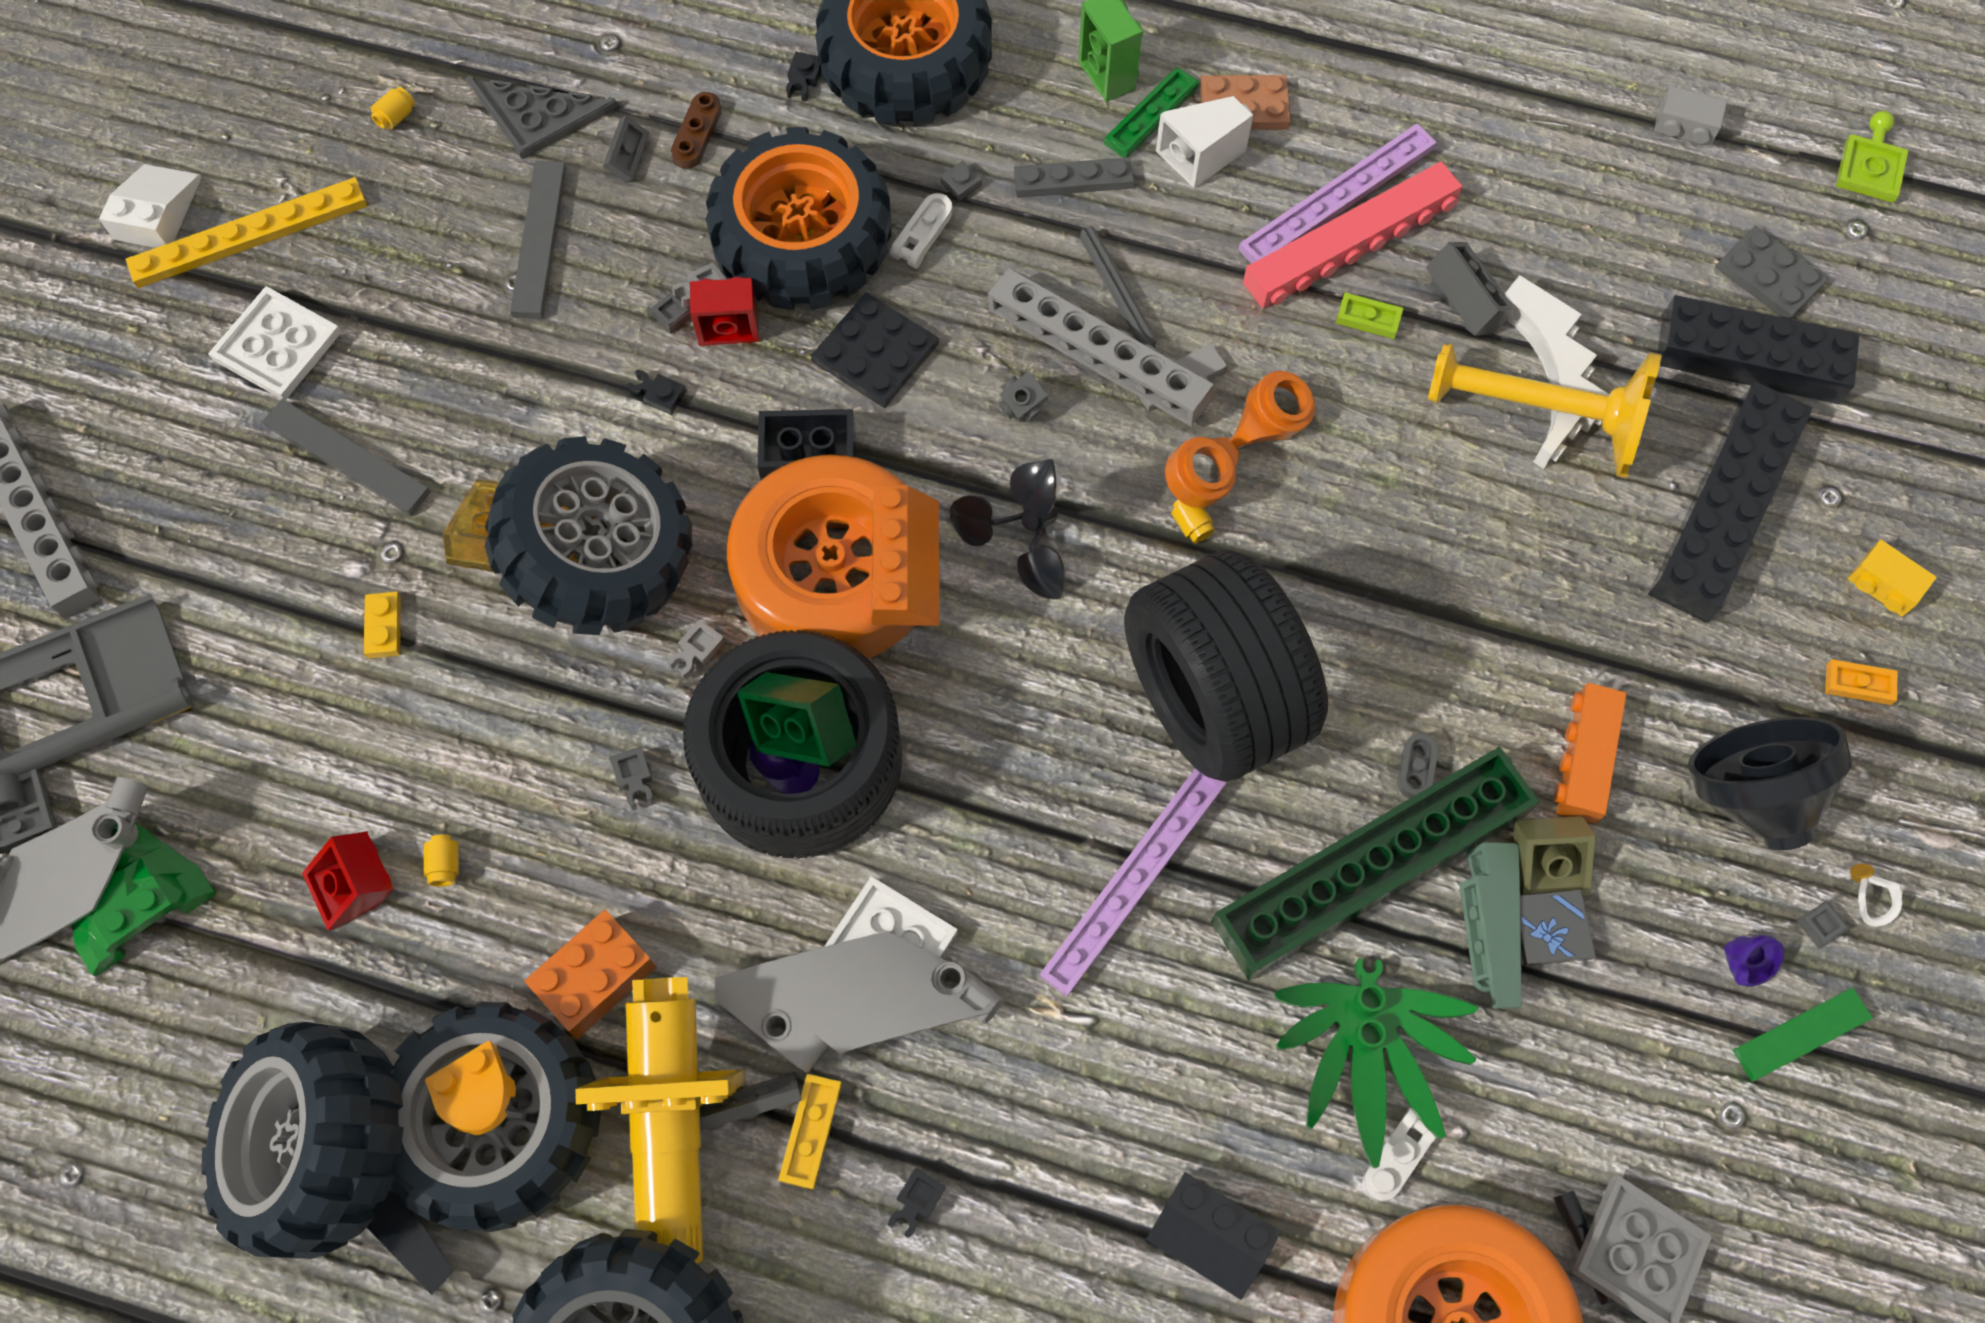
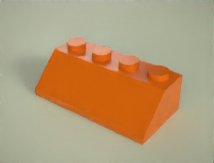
[872,485,940,626]

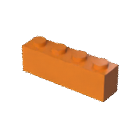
[1553,682,1627,825]

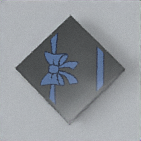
[1520,890,1596,966]

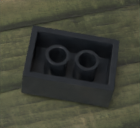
[757,409,856,480]

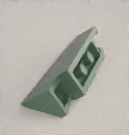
[1459,842,1522,1009]

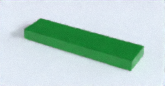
[1104,67,1199,158]
[1732,987,1873,1082]

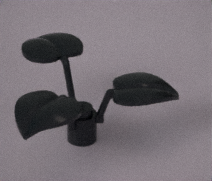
[949,459,1065,599]

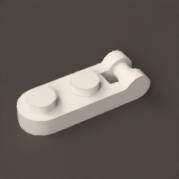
[890,193,952,269]
[1362,1107,1436,1202]

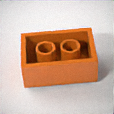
[524,909,657,1039]

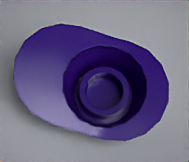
[749,741,820,794]

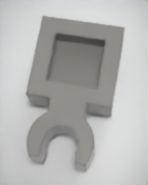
[672,262,727,308]
[668,619,725,679]

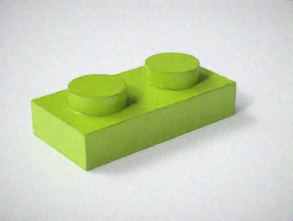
[1336,292,1404,339]

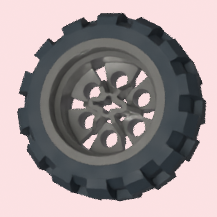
[512,1229,744,1323]

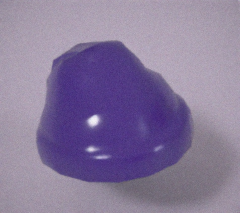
[1724,934,1785,987]

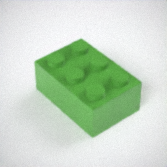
[1078,0,1143,102]

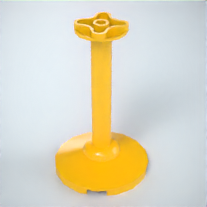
[1428,343,1662,479]

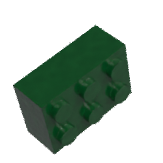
[737,672,857,767]

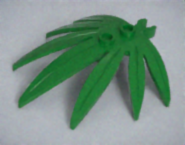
[1274,959,1478,1169]

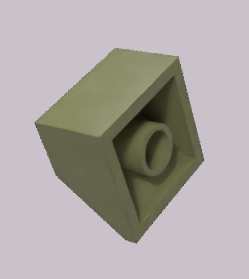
[1513,816,1596,896]

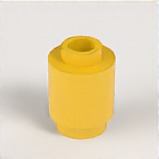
[370,87,415,130]
[1171,500,1215,544]
[423,834,459,887]

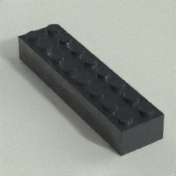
[1648,381,1813,623]

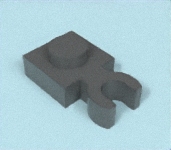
[609,747,654,810]

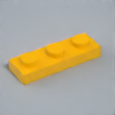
[778,1074,842,1190]

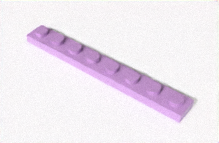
[1238,123,1437,264]
[1039,769,1226,998]

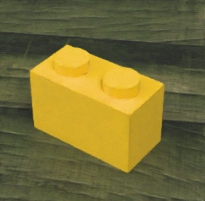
[1847,539,1937,617]

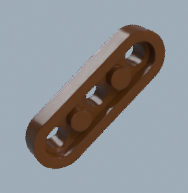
[671,92,722,169]

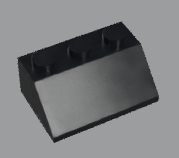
[1145,1172,1282,1300]

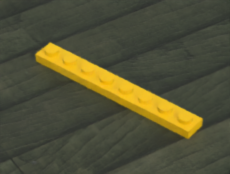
[125,177,367,289]

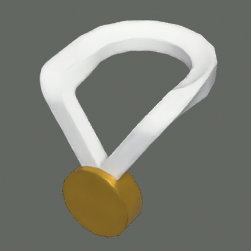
[1850,863,1902,927]

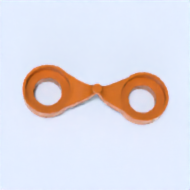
[1165,371,1315,508]

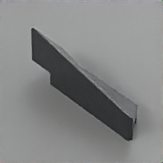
[366,1190,453,1295]

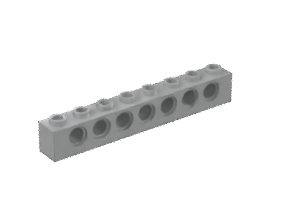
[988,268,1214,427]
[0,403,101,619]

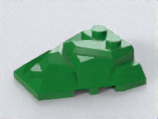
[71,823,217,977]

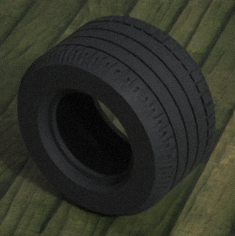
[1124,550,1328,782]
[683,630,902,859]

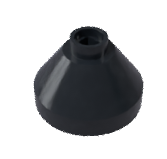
[1688,717,1852,850]

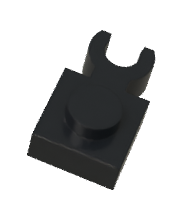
[786,51,822,102]
[627,370,687,415]
[888,1167,946,1239]

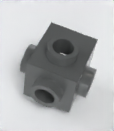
[999,371,1049,422]

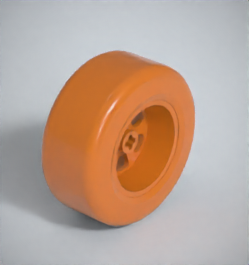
[727,455,915,659]
[1333,1204,1584,1323]

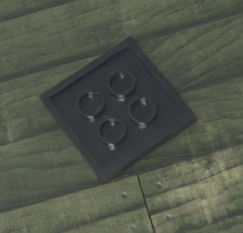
[811,292,939,409]

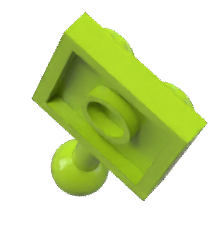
[1835,111,1908,203]

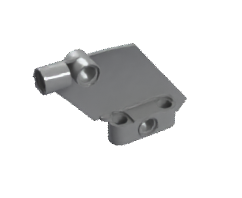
[0,777,149,962]
[715,931,1004,1073]

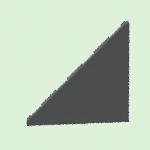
[465,76,618,159]

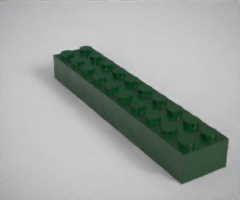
[1211,746,1540,981]

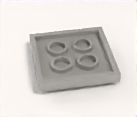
[1571,1175,1712,1323]

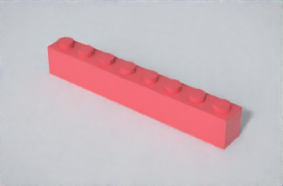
[1243,161,1463,309]

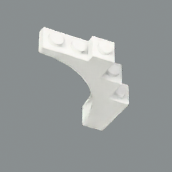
[1505,275,1610,469]

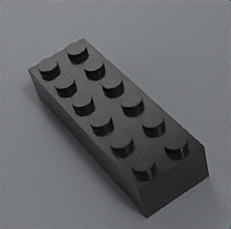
[1657,295,1860,404]

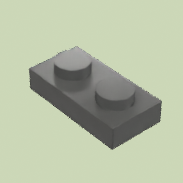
[603,116,649,183]

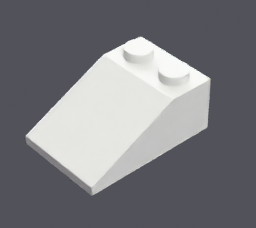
[99,164,202,248]

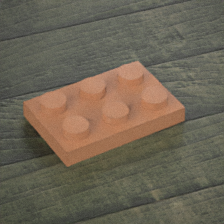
[1200,75,1290,130]

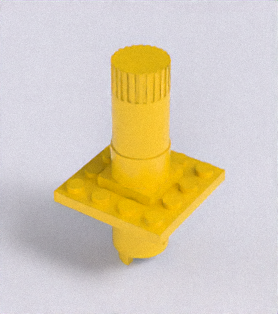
[575,977,745,1263]

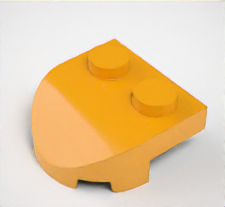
[425,1040,516,1135]

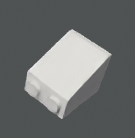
[1156,96,1253,188]

